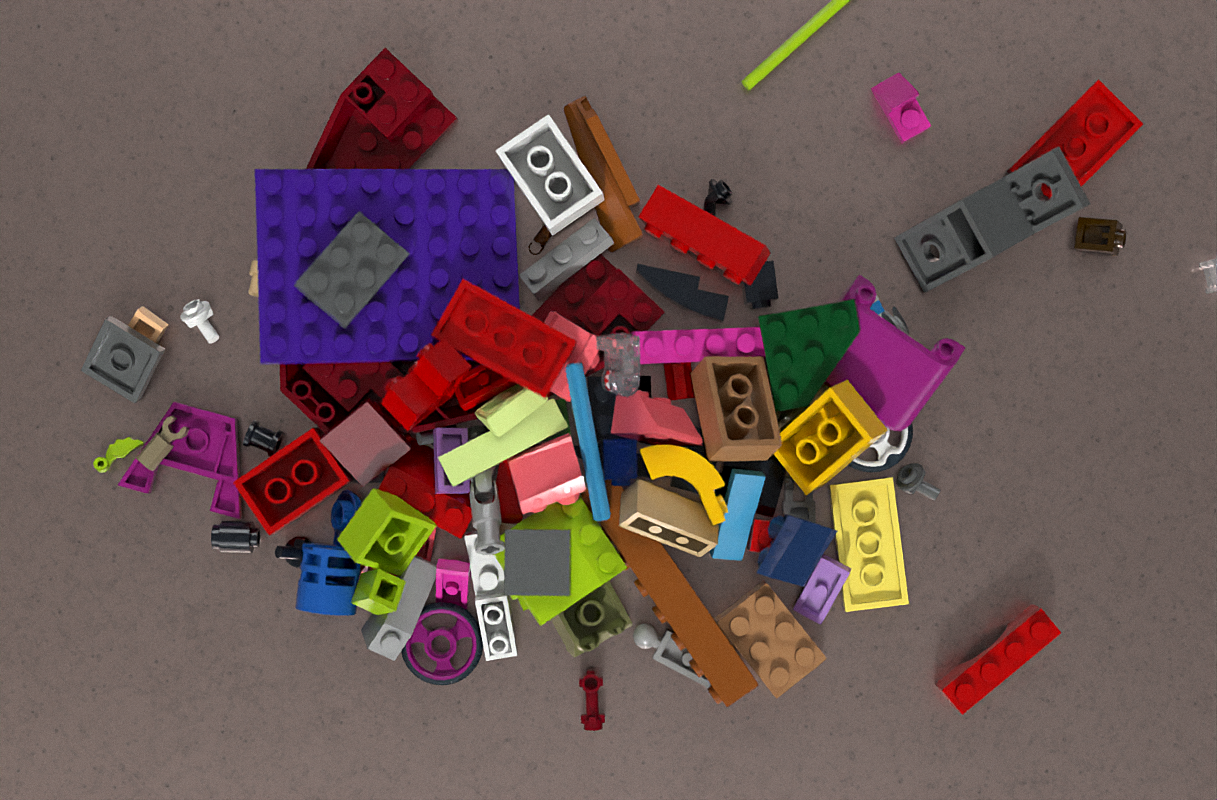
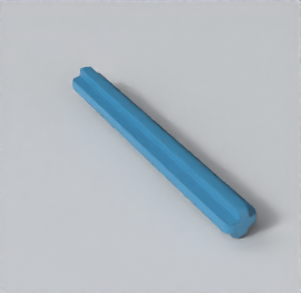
[565,362,611,521]

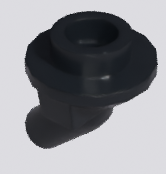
[703,179,733,216]
[275,536,313,568]

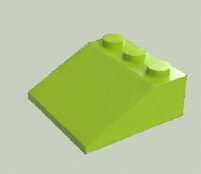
[493,495,627,626]

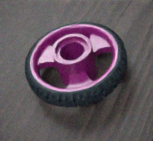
[401,602,483,685]

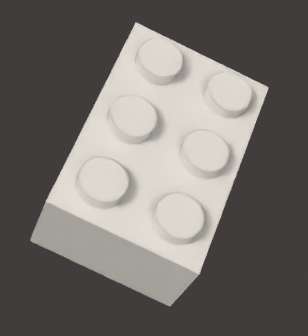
[495,114,605,236]

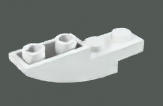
[464,531,518,661]

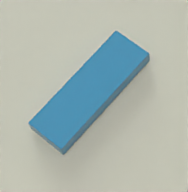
[709,469,766,561]

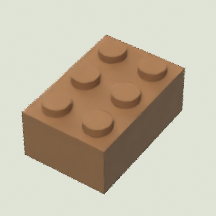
[690,357,782,462]
[714,579,827,699]

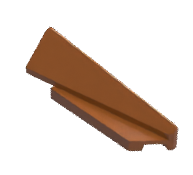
[563,95,643,253]

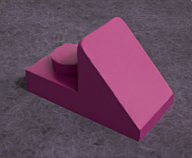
[871,73,931,143]
[436,559,472,610]

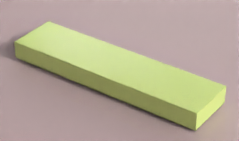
[438,398,568,487]

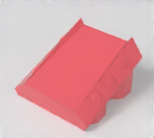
[544,311,603,402]
[507,433,586,514]

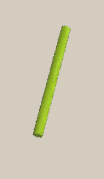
[741,0,850,91]

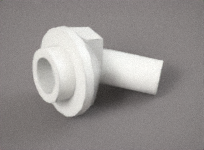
[180,299,220,344]

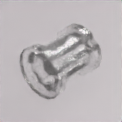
[1198,258,1217,294]

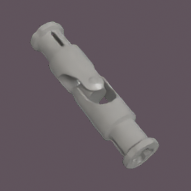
[468,426,505,555]

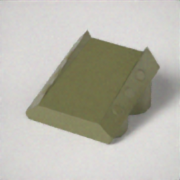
[551,581,632,658]

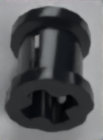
[243,420,284,457]

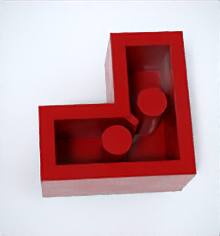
[381,338,471,431]

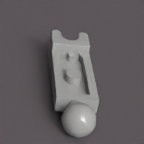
[633,623,711,688]

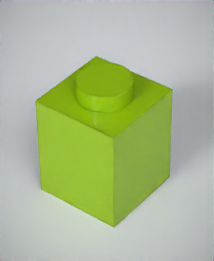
[351,569,406,615]

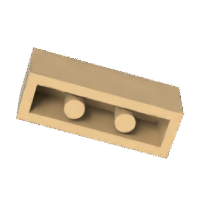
[619,479,719,557]

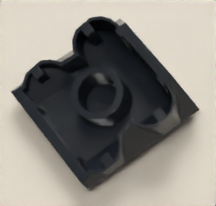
[714,454,786,518]

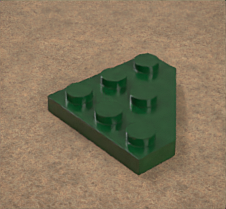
[758,298,861,411]

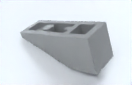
[361,555,437,661]

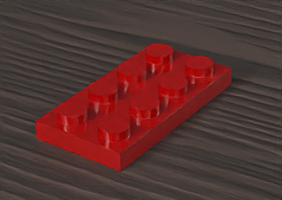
[1007,79,1144,198]
[431,279,577,400]

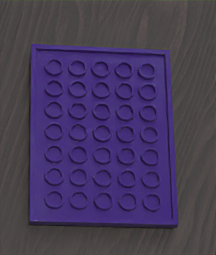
[255,169,520,365]

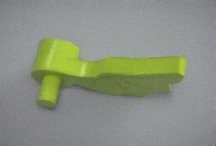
[93,437,144,473]

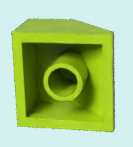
[337,488,437,576]

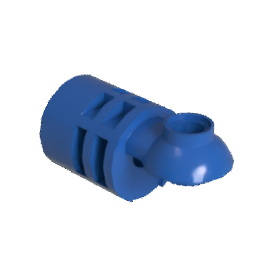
[295,489,362,616]

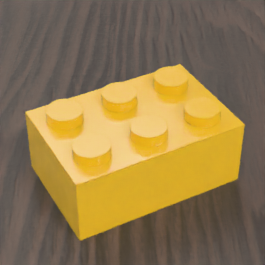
[774,380,888,496]

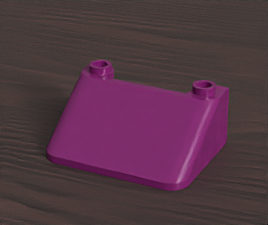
[824,274,966,431]

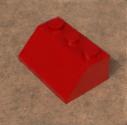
[378,438,493,539]

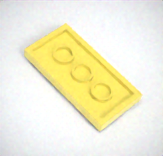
[828,477,909,612]

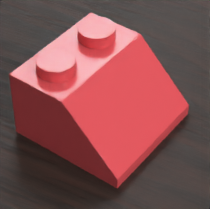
[611,390,703,446]

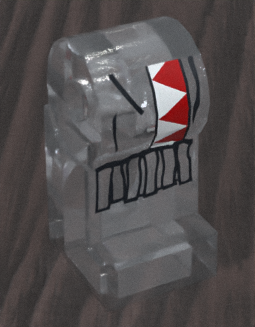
[596,332,640,397]

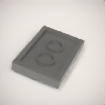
[294,212,409,329]

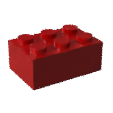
[233,427,354,536]

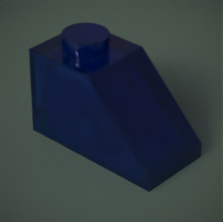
[603,439,637,486]

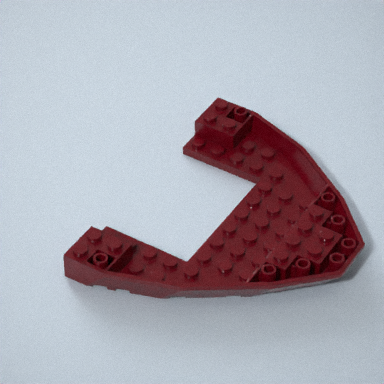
[279,48,665,433]

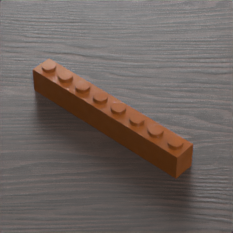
[580,471,759,707]

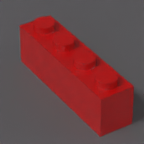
[638,184,771,286]

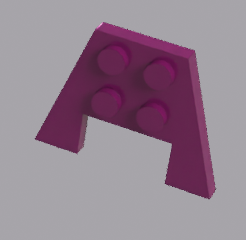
[118,402,243,519]

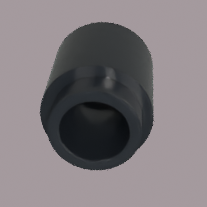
[211,521,261,553]

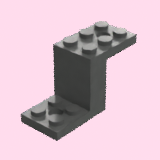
[894,147,1091,293]

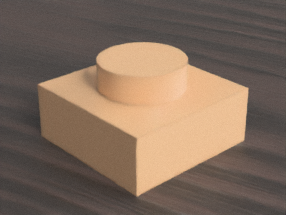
[128,306,169,344]

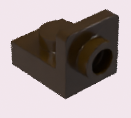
[1074,217,1127,256]

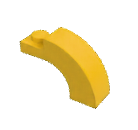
[640,445,728,526]

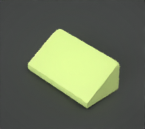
[475,384,548,437]

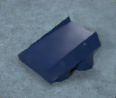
[756,514,837,587]

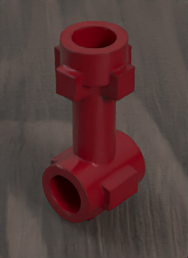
[579,668,605,731]

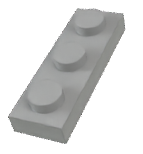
[519,218,614,301]

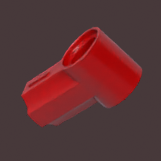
[663,362,695,401]

